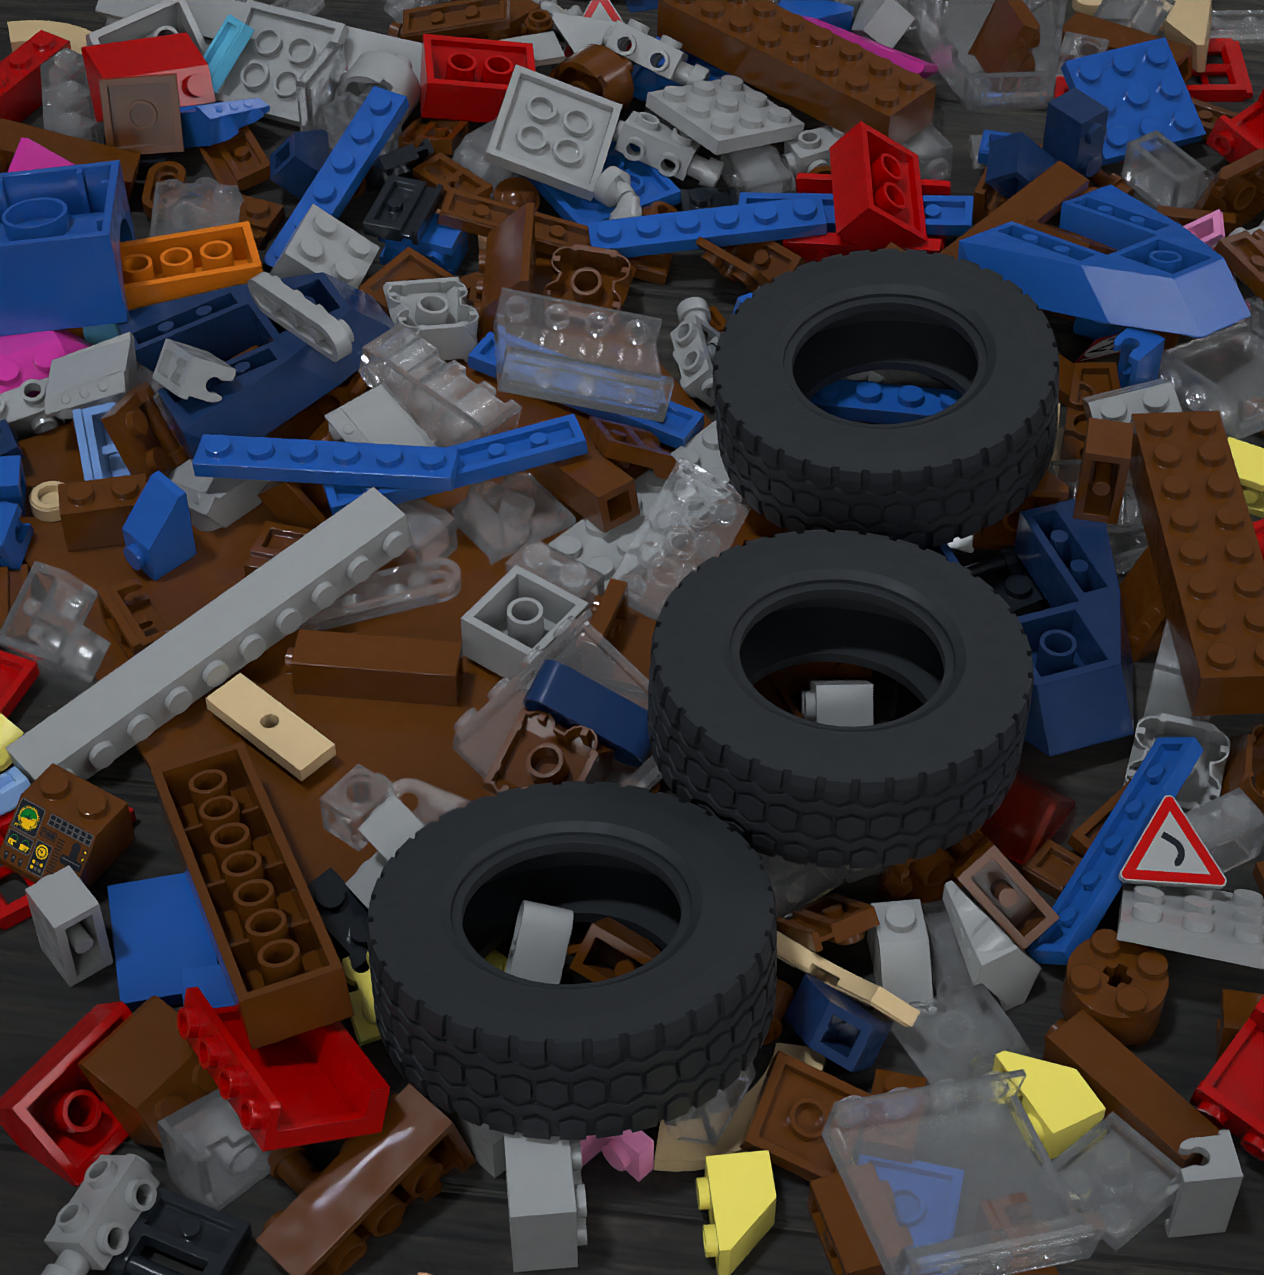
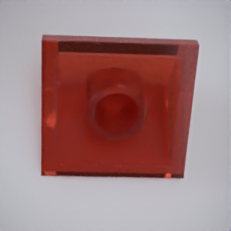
[980,772,1076,866]

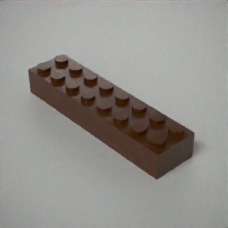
[657,0,937,145]
[1129,411,1264,716]
[151,741,355,1050]

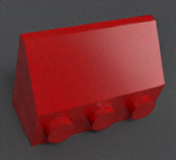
[0,30,76,123]
[81,32,216,123]
[420,34,536,123]
[829,121,927,250]
[0,1001,132,1187]

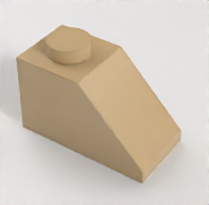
[1158,0,1212,72]

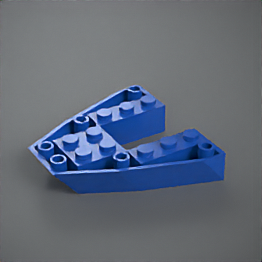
[958,184,1252,338]

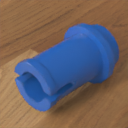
[1073,317,1126,341]

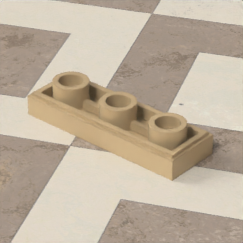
[205,673,336,781]

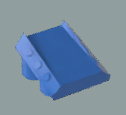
[180,98,270,148]

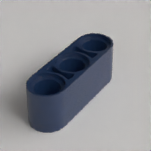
[523,659,651,768]

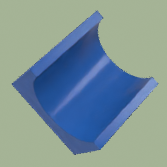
[0,160,136,336]

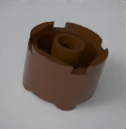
[549,43,634,113]
[1059,929,1169,1047]

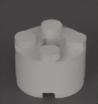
[335,51,421,137]

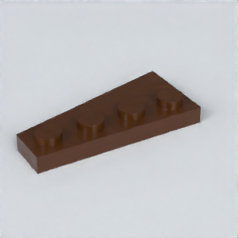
[1057,362,1136,499]

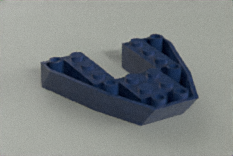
[114,272,401,462]
[922,499,1134,757]

